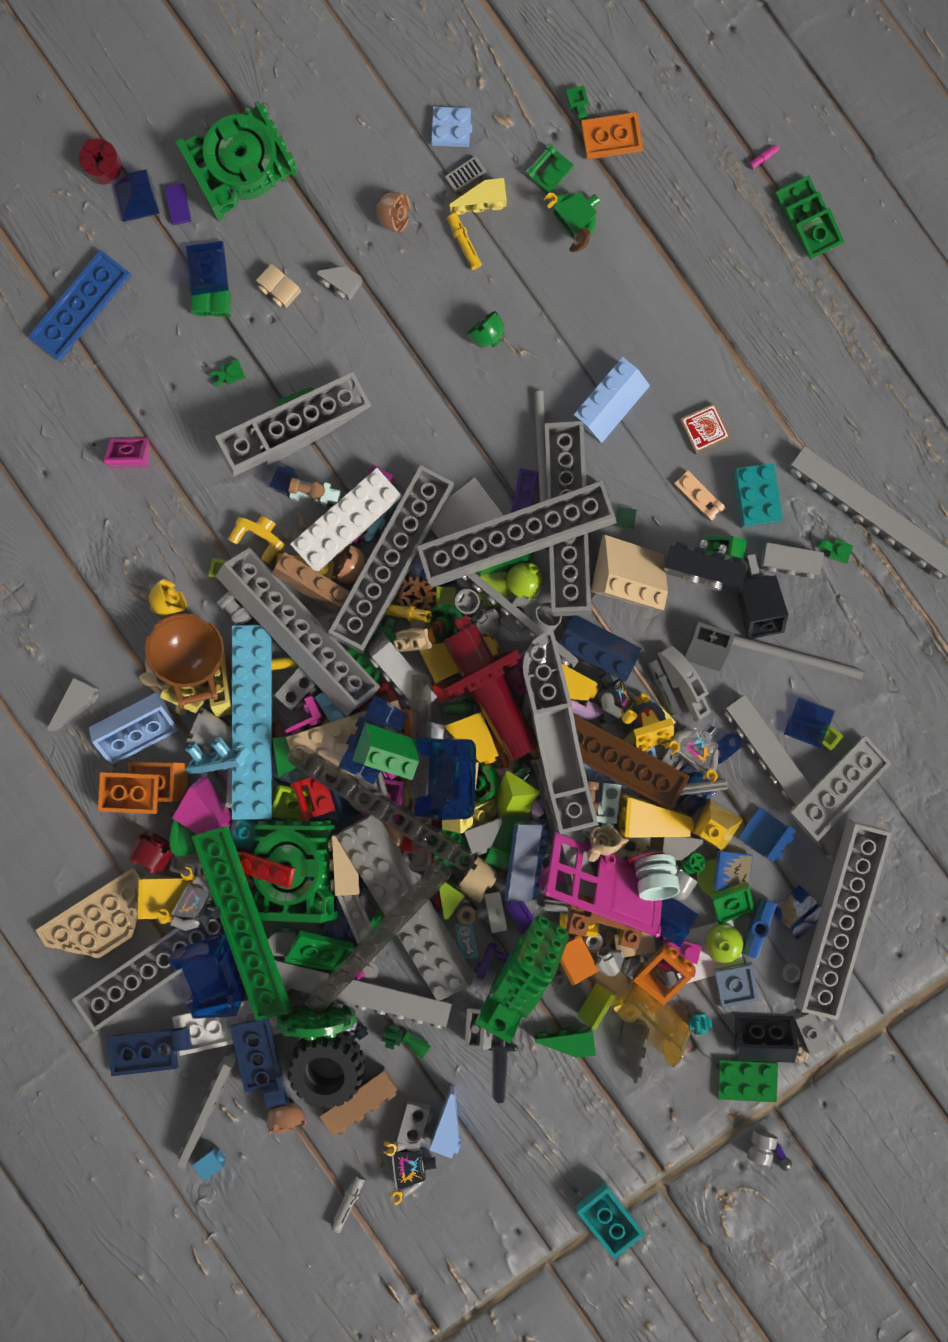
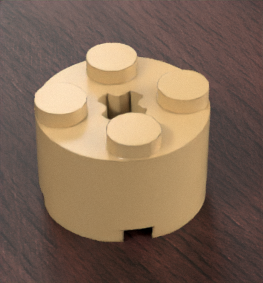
[456,856,499,903]

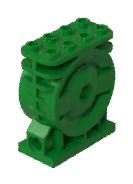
[175,101,298,221]
[253,820,338,923]
[475,916,569,1044]

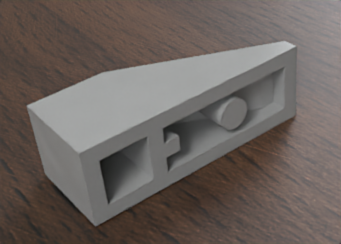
[47,678,99,731]

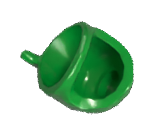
[170,819,197,857]

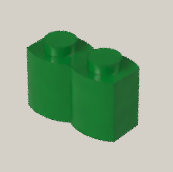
[191,286,232,317]

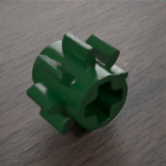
[511,762,534,784]
[381,1023,404,1050]

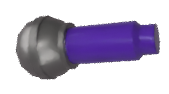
[774,1142,792,1171]

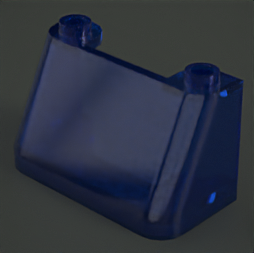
[415,737,476,820]
[169,934,246,1019]

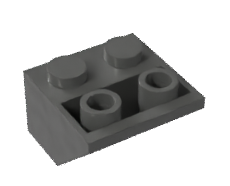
[684,622,735,671]

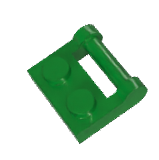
[524,143,574,194]

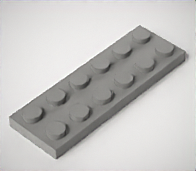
[788,735,892,842]

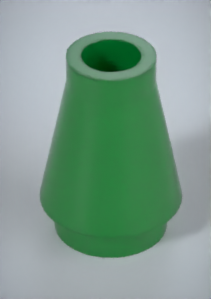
[445,699,473,717]
[402,1031,431,1059]

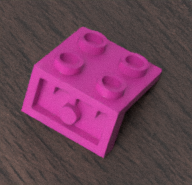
[285,696,325,735]

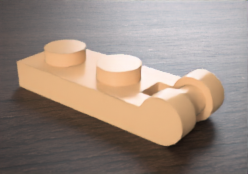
[674,470,725,522]

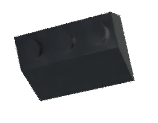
[734,1014,799,1063]

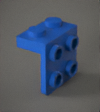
[739,808,796,862]

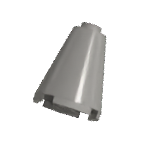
[186,707,232,749]

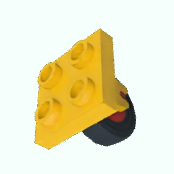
[631,702,674,751]

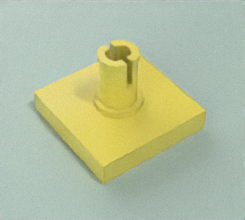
[160,684,209,715]

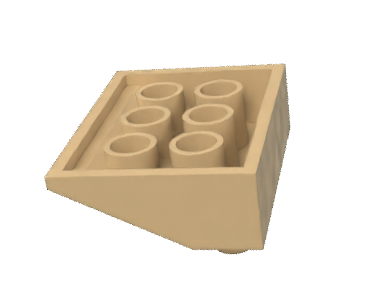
[591,535,668,610]

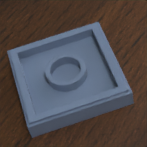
[713,962,759,1008]

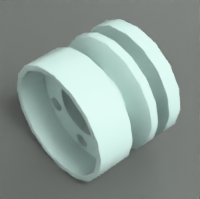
[634,854,680,901]

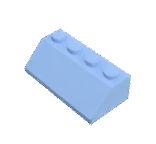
[572,357,650,443]
[89,692,179,766]

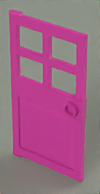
[544,832,662,938]

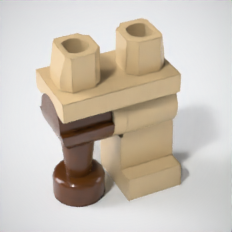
[394,620,446,652]

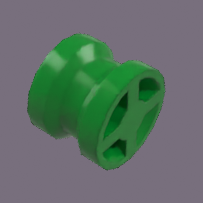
[681,853,705,874]

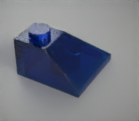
[114,169,160,222]

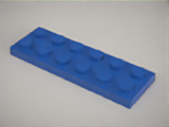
[28,250,131,362]

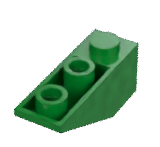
[534,1026,596,1058]

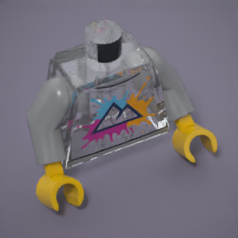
[665,723,719,784]

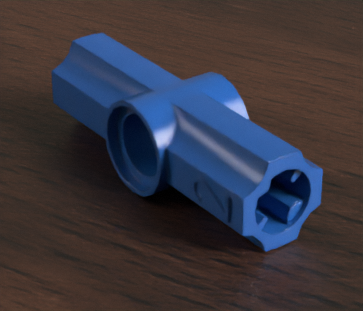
[741,898,777,959]

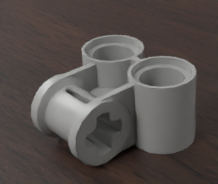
[216,591,253,626]

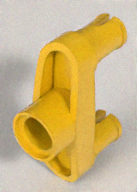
[228,515,284,564]

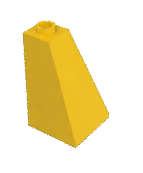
[419,636,500,684]
[618,792,694,837]
[691,799,743,851]

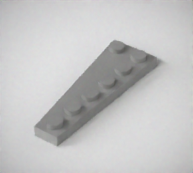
[177,1051,237,1169]

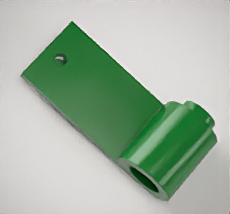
[484,815,527,871]

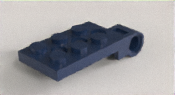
[230,1018,287,1108]
[106,1027,192,1076]

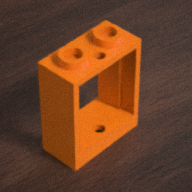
[633,943,696,1005]

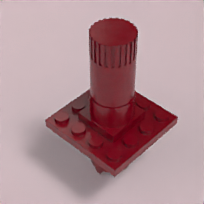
[443,615,538,761]

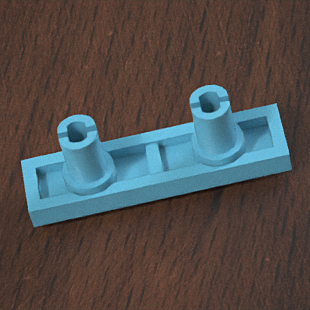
[185,737,250,775]

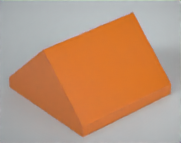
[560,935,599,985]

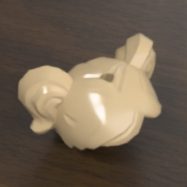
[587,826,629,862]

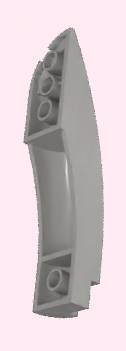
[523,630,598,835]

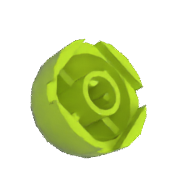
[504,563,544,600]
[704,923,743,963]

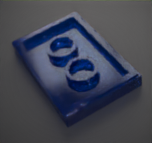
[186,241,229,296]

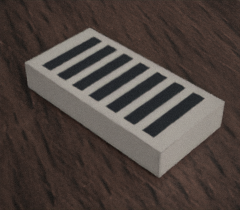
[445,156,487,194]

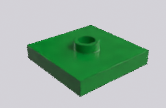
[710,881,755,924]

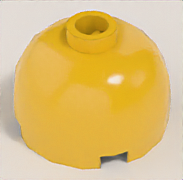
[149,579,187,618]

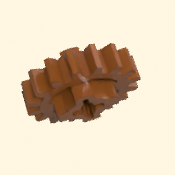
[395,577,437,611]

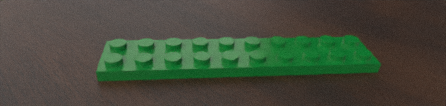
[191,825,292,1021]

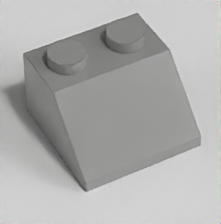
[464,815,502,855]

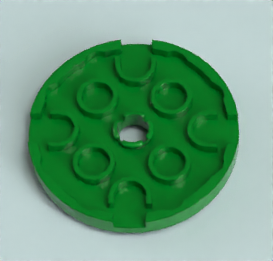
[277,1003,356,1040]

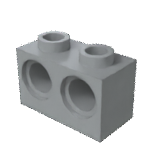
[274,667,318,711]
[397,1099,433,1148]

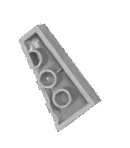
[366,632,437,712]

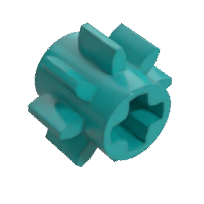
[688,1012,712,1035]

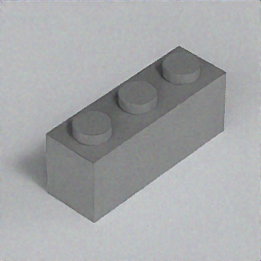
[760,543,824,580]

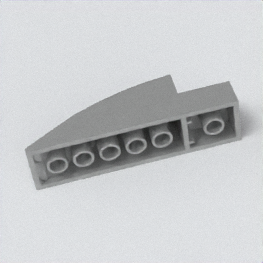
[215,372,371,477]

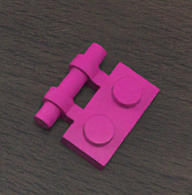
[656,935,702,977]

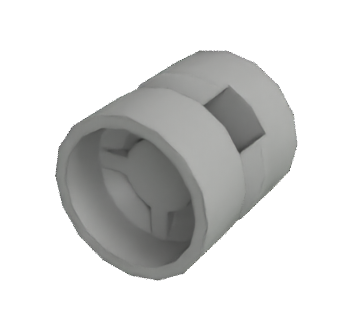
[455,589,480,616]
[747,1130,778,1166]

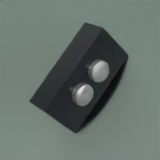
[664,540,747,594]

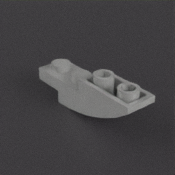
[658,646,711,721]

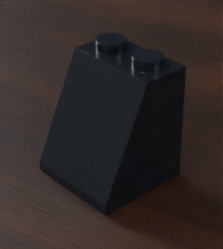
[737,575,789,639]

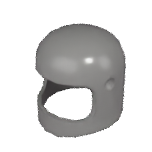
[530,602,562,632]
[671,865,698,901]

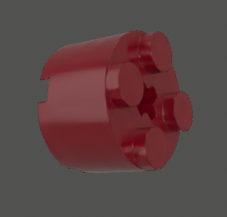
[79,139,122,185]
[128,831,173,874]

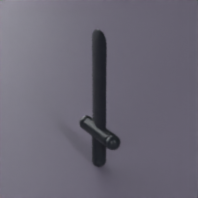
[488,1038,518,1103]

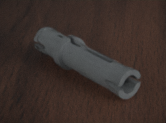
[646,659,682,716]

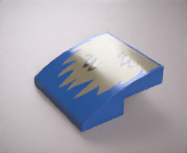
[713,851,753,891]

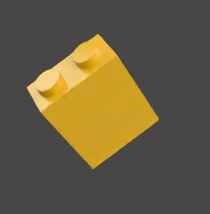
[562,664,598,700]
[445,712,499,765]
[138,876,192,919]

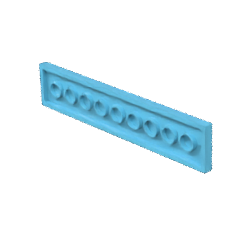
[232,625,272,820]

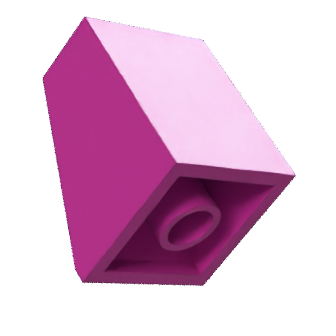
[172,776,232,834]

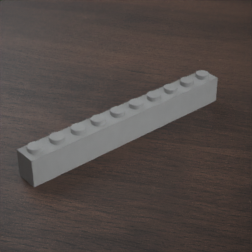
[788,447,948,579]
[723,695,843,865]
[274,957,452,1029]

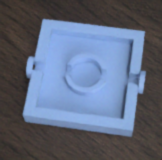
[431,107,472,147]

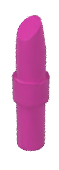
[748,145,780,170]

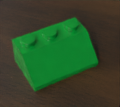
[352,723,419,780]

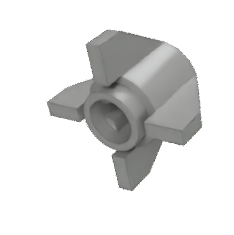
[470,601,500,637]
[589,939,624,976]

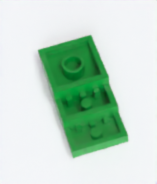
[774,175,845,260]

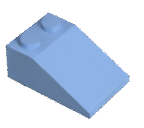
[430,1085,461,1159]

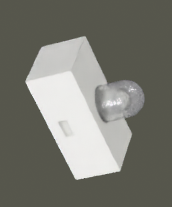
[475,890,507,933]

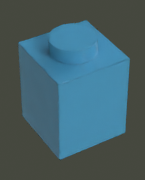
[192,1146,226,1181]

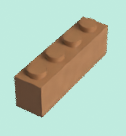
[271,552,350,614]
[320,1067,398,1136]

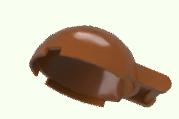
[145,613,224,708]

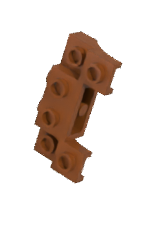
[566,892,642,950]

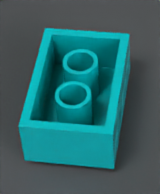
[732,463,783,528]
[575,1181,645,1260]

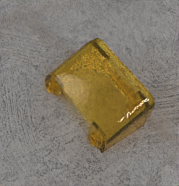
[612,981,691,1068]

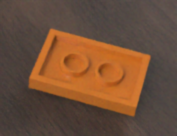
[581,112,643,160]

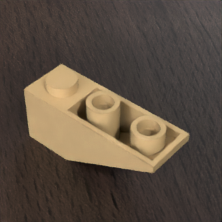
[328,834,359,896]

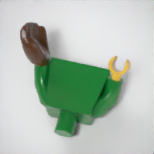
[543,193,600,252]

